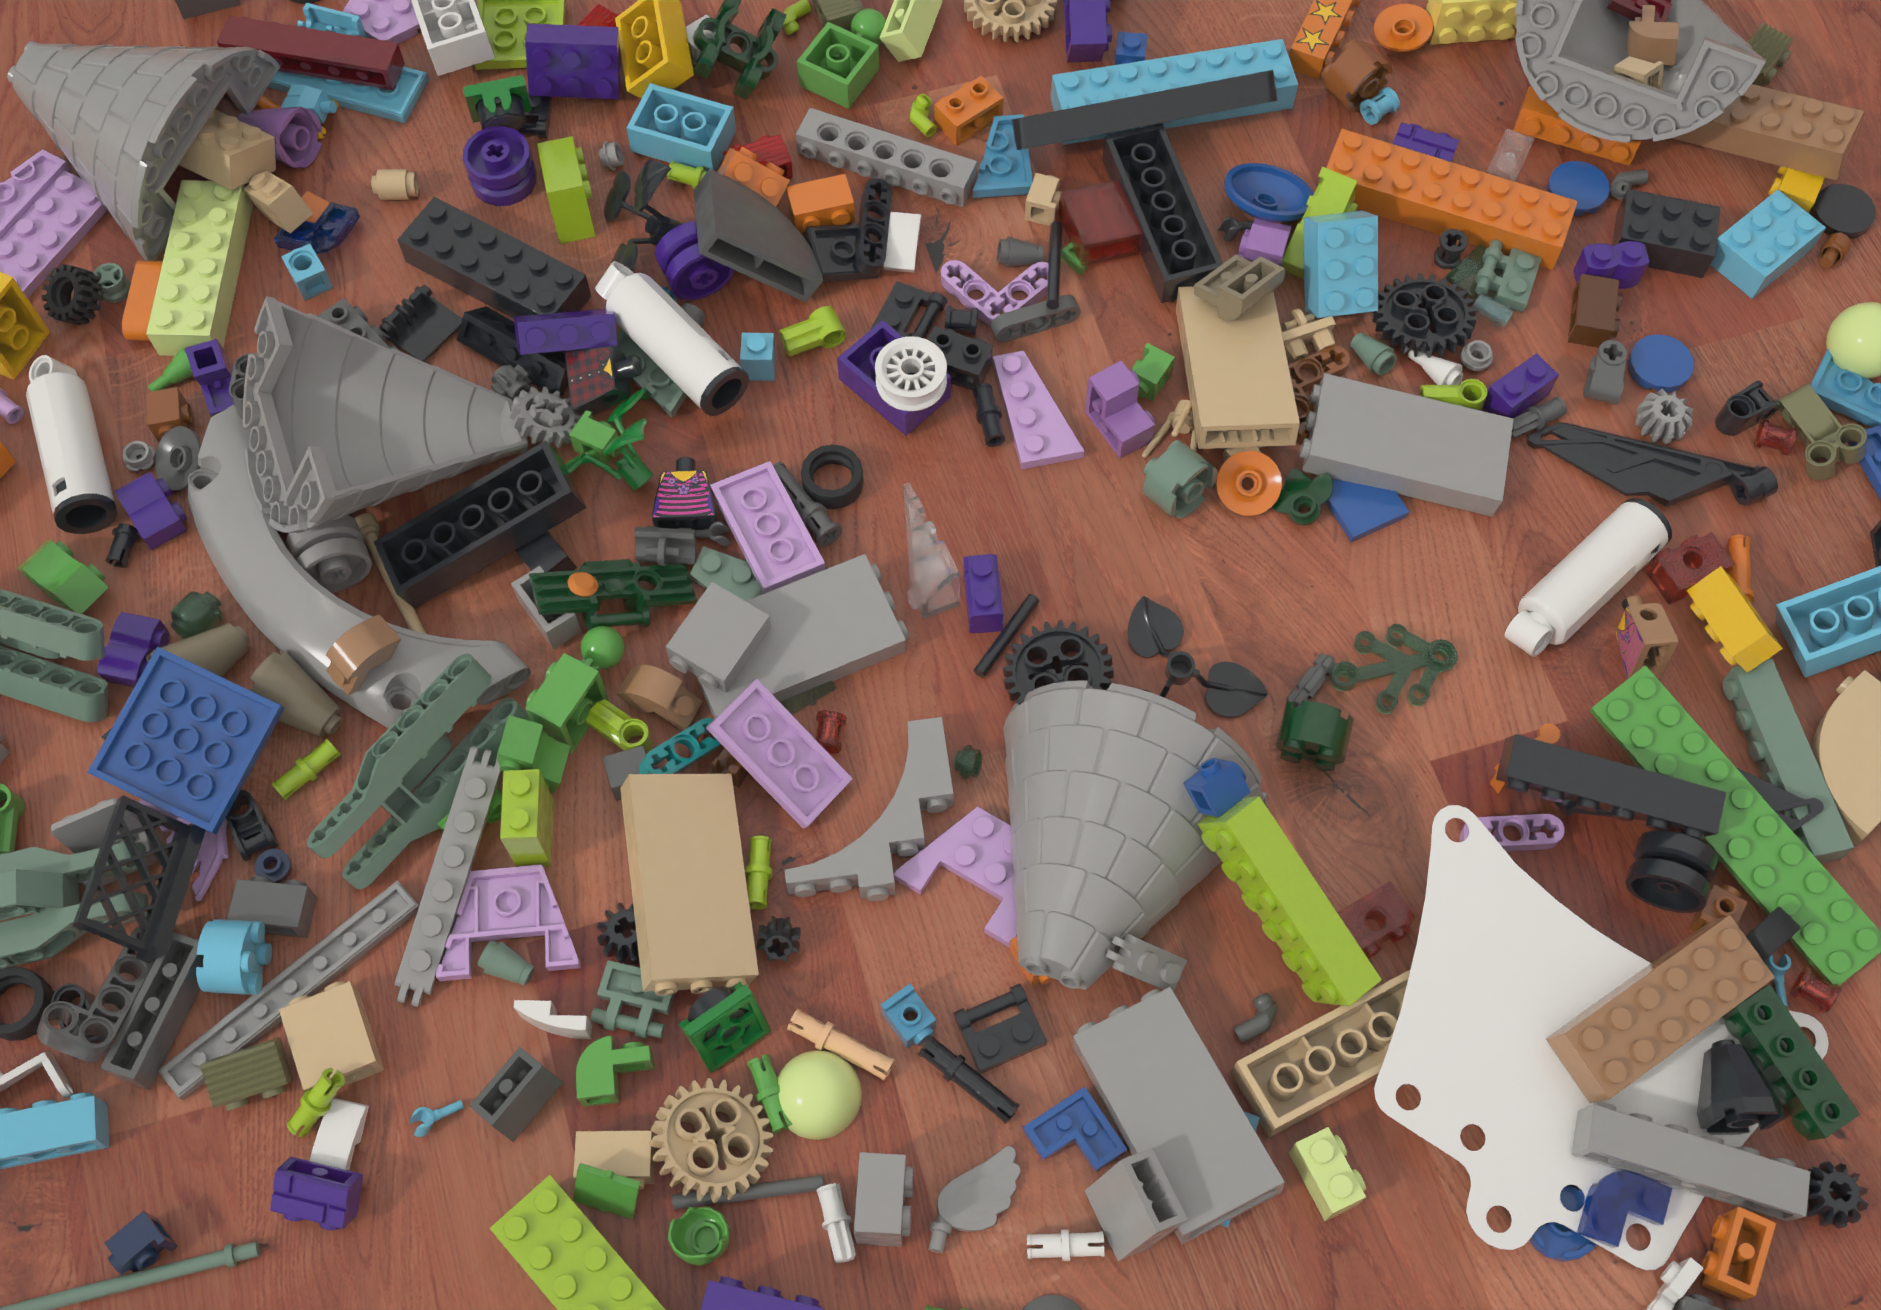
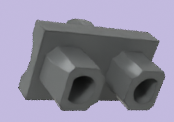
[634,526,696,566]

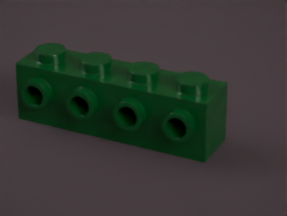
[1723,984,1860,1141]

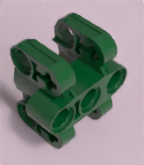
[693,0,786,100]

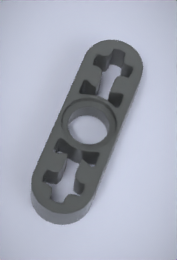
[990,295,1081,343]

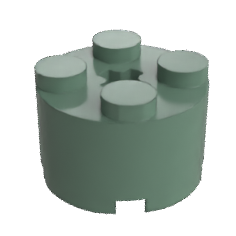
[1142,440,1217,519]

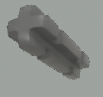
[1286,653,1336,707]

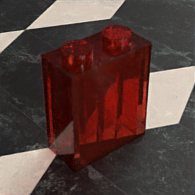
[1058,180,1143,266]

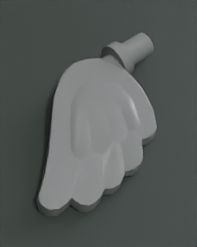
[928,1146,1021,1253]

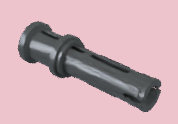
[773,462,842,547]

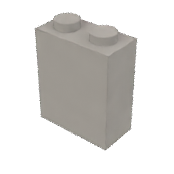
[666,582,771,693]
[1085,1148,1188,1262]

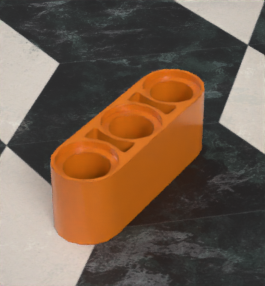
[122,261,163,341]

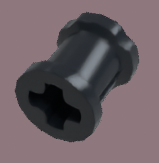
[1434,229,1468,270]
[944,305,978,335]

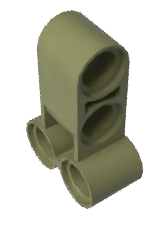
[1778,384,1867,480]

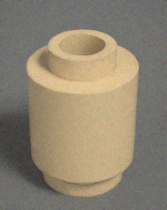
[371,169,419,200]

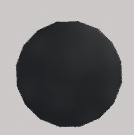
[1811,184,1876,239]

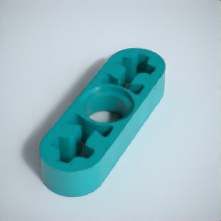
[639,718,721,774]

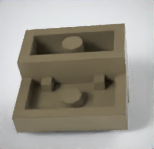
[1194,254,1285,321]

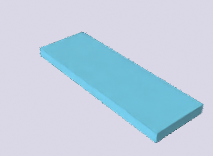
[268,66,429,123]

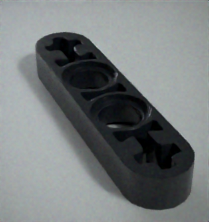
[855,178,892,276]

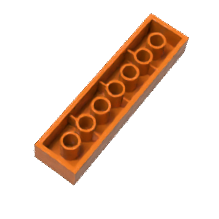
[1326,129,1578,270]

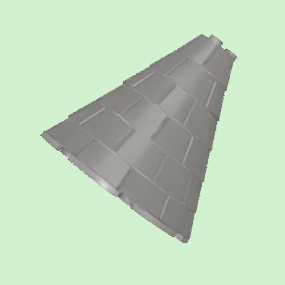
[1515,0,1766,143]
[7,41,281,261]
[243,296,528,533]
[1003,681,1268,990]

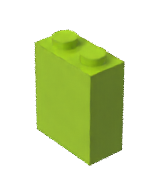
[500,769,554,867]

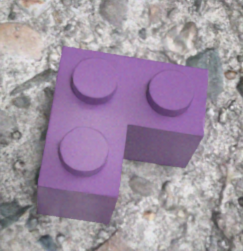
[1238,218,1291,266]
[1085,360,1155,459]

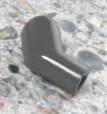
[1610,169,1648,199]
[1234,993,1278,1044]

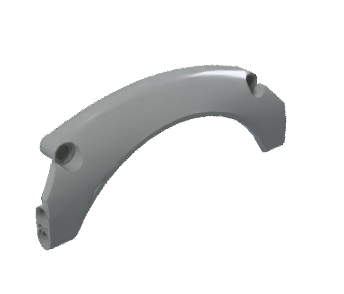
[188,405,531,728]

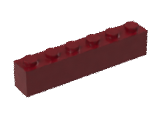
[217,15,405,90]

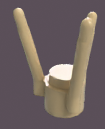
[1142,400,1197,458]

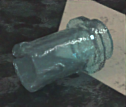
[1473,292,1514,328]

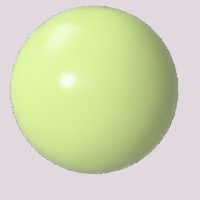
[1826,302,1881,379]
[777,1050,862,1140]

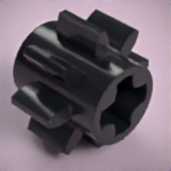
[757,916,801,962]

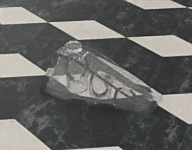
[903,483,960,619]

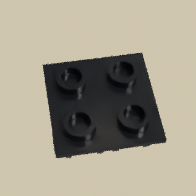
[378,285,462,362]

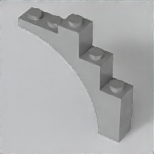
[784,717,954,901]

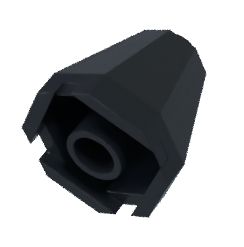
[1697,1040,1786,1135]

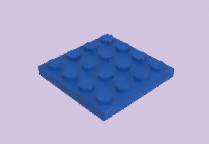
[87,647,285,835]

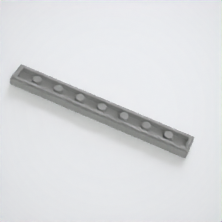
[158,880,419,1100]

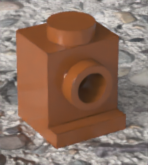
[1688,884,1748,932]

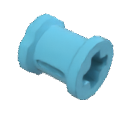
[1359,87,1400,125]

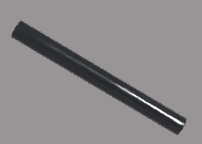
[1046,221,1062,310]

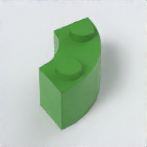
[17,540,109,614]
[497,715,570,794]

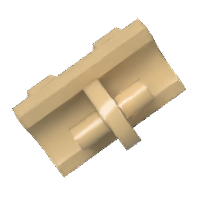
[1282,308,1336,363]

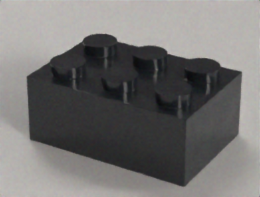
[1612,189,1721,278]

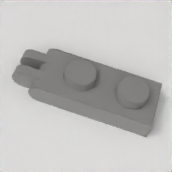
[1106,933,1187,992]

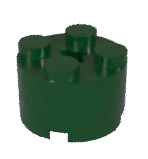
[1276,701,1354,771]

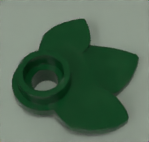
[1272,468,1333,525]

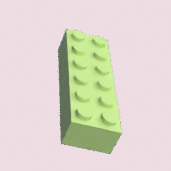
[146,180,253,356]

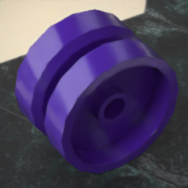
[463,126,537,206]
[655,221,734,300]

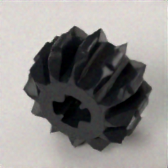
[597,902,639,964]
[1806,1161,1869,1229]

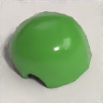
[668,1207,730,1266]

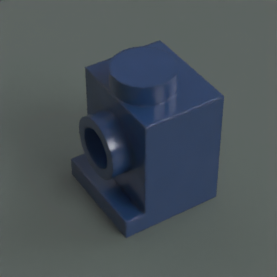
[104,1211,178,1275]

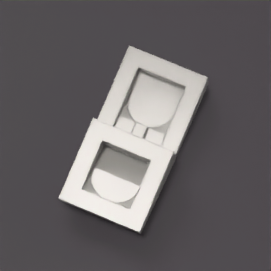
[884,212,921,273]
[514,1000,592,1040]
[309,1097,369,1171]

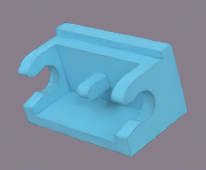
[297,3,367,38]

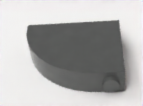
[694,168,823,302]

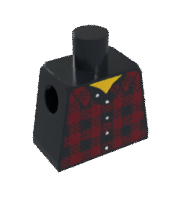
[564,346,642,416]

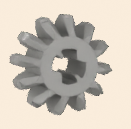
[1635,388,1693,446]

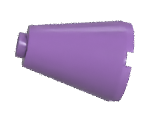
[237,107,322,168]

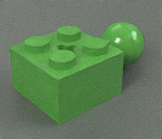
[797,8,886,109]
[525,626,625,754]

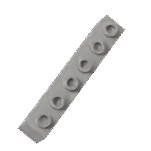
[796,108,977,207]

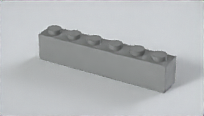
[1572,1102,1811,1222]

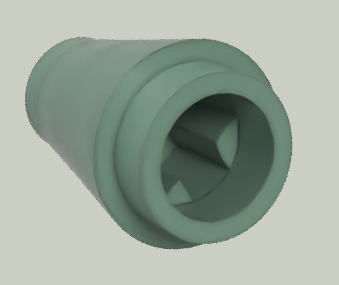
[1350,332,1397,376]
[477,940,535,986]

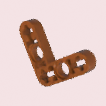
[1288,346,1350,446]

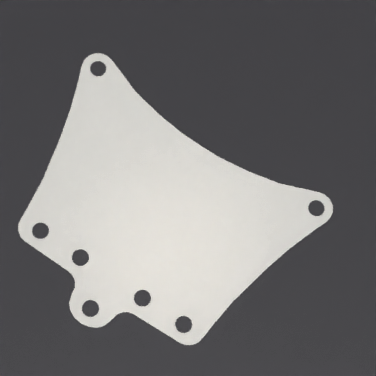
[1374,805,1829,1270]

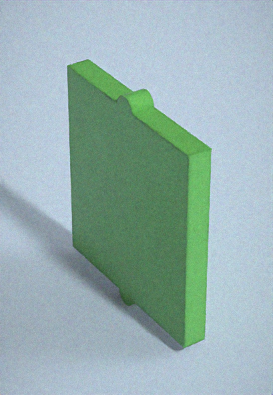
[573,1163,641,1220]

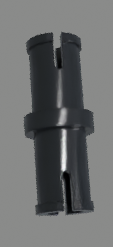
[972,383,1005,447]

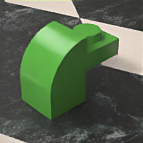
[576,1036,655,1107]

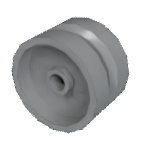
[285,515,372,593]

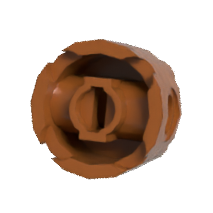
[1321,39,1393,113]

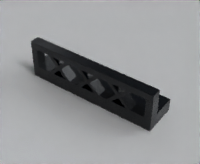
[457,306,568,397]

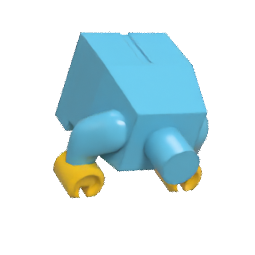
[281,85,339,139]

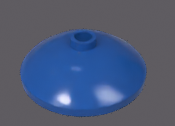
[1224,163,1314,222]

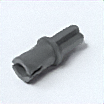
[1511,396,1567,439]

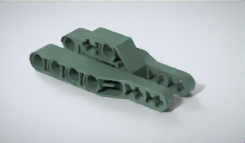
[0,589,109,722]
[307,653,530,890]
[0,842,148,970]

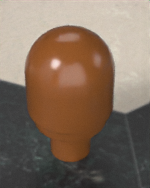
[1820,232,1851,268]

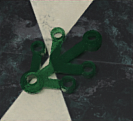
[1330,624,1458,714]

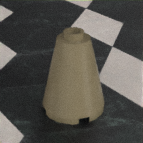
[146,623,250,677]
[250,650,343,737]

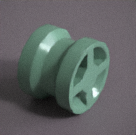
[93,263,131,303]

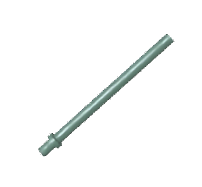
[0,1241,261,1310]

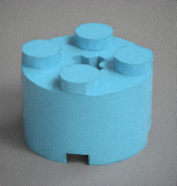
[196,919,272,995]

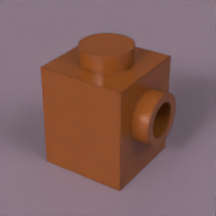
[145,387,194,442]

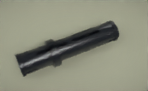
[918,1036,1020,1124]

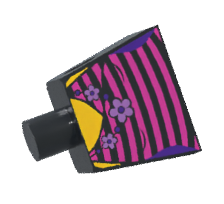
[652,457,717,530]

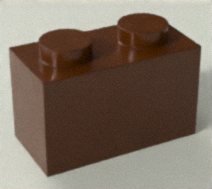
[1568,273,1623,348]

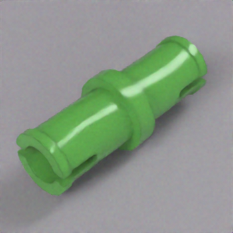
[747,1054,792,1134]

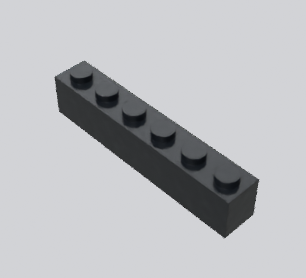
[1496,734,1726,841]

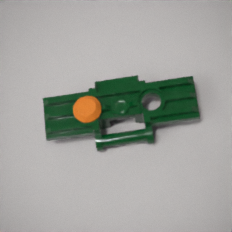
[529,559,697,631]

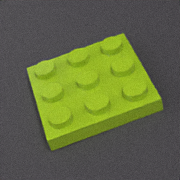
[474,0,566,70]

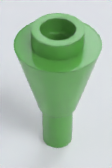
[148,347,193,391]

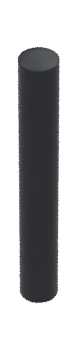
[973,594,1040,678]

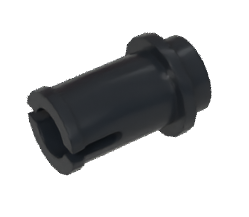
[105,523,140,568]

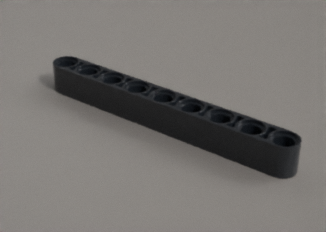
[1011,70,1277,150]

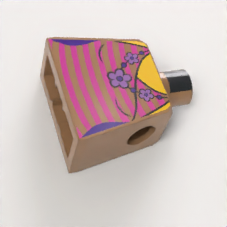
[1616,596,1679,679]

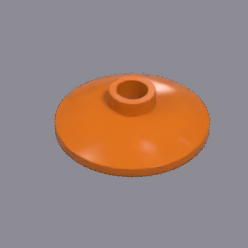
[1374,4,1433,52]
[1216,451,1282,516]

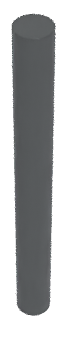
[672,1175,824,1210]

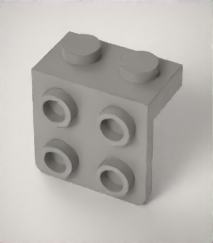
[51,798,158,887]

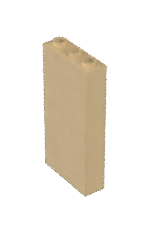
[1176,287,1300,449]
[620,774,759,996]

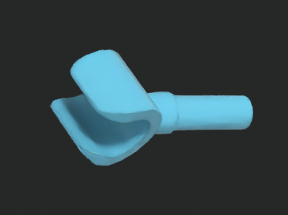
[1765,954,1791,1007]
[409,1100,464,1137]

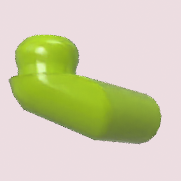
[782,0,811,35]
[909,94,937,138]

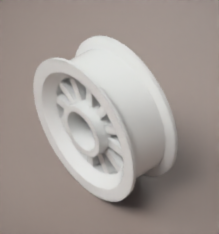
[875,337,947,411]

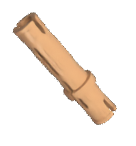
[787,1008,895,1081]

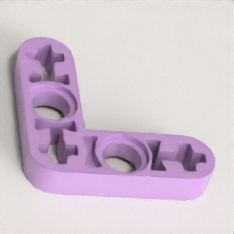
[941,260,1048,328]
[1459,814,1565,852]

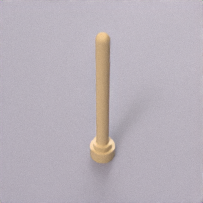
[354,513,427,634]

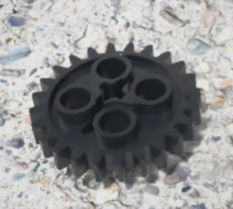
[1372,273,1477,358]
[1003,620,1114,704]

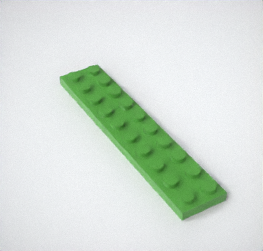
[1589,665,1881,989]

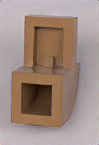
[1625,5,1679,66]
[326,614,401,696]
[616,665,703,731]

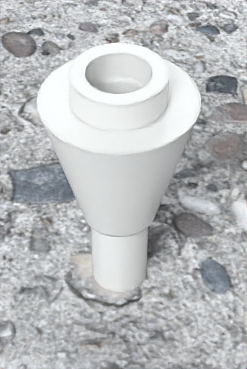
[1408,350,1463,385]

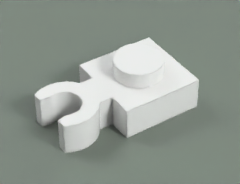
[1645,1257,1703,1310]

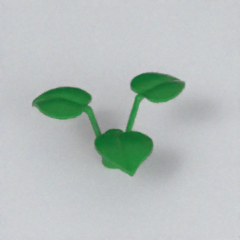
[565,388,653,491]

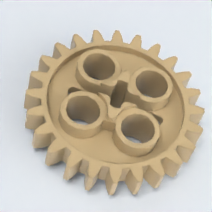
[964,0,1057,42]
[650,1078,773,1203]

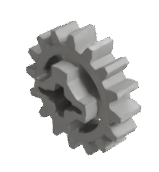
[509,387,582,448]

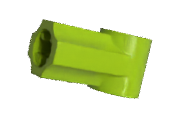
[779,306,847,357]
[1420,379,1487,411]
[585,699,653,754]

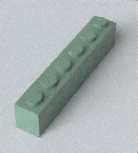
[1722,659,1854,864]

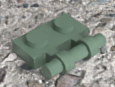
[1475,240,1541,312]
[590,960,675,1039]

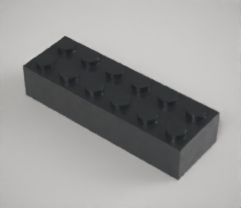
[1102,123,1223,303]
[397,197,592,319]
[374,440,587,609]

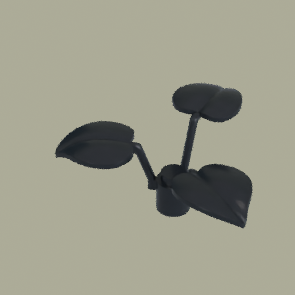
[604,159,682,271]
[1128,596,1268,718]

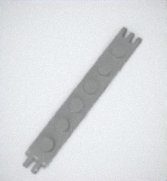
[395,745,502,1007]

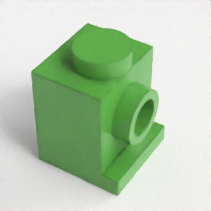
[1132,343,1175,401]
[569,410,621,465]

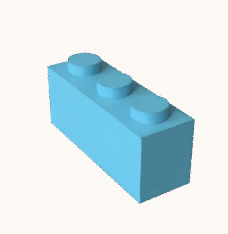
[0,1093,110,1170]

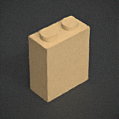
[279,981,385,1091]

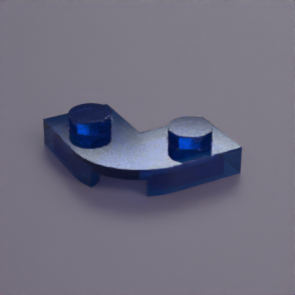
[274,202,360,254]
[1577,1171,1673,1248]

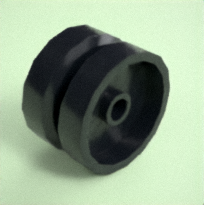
[1625,830,1719,913]

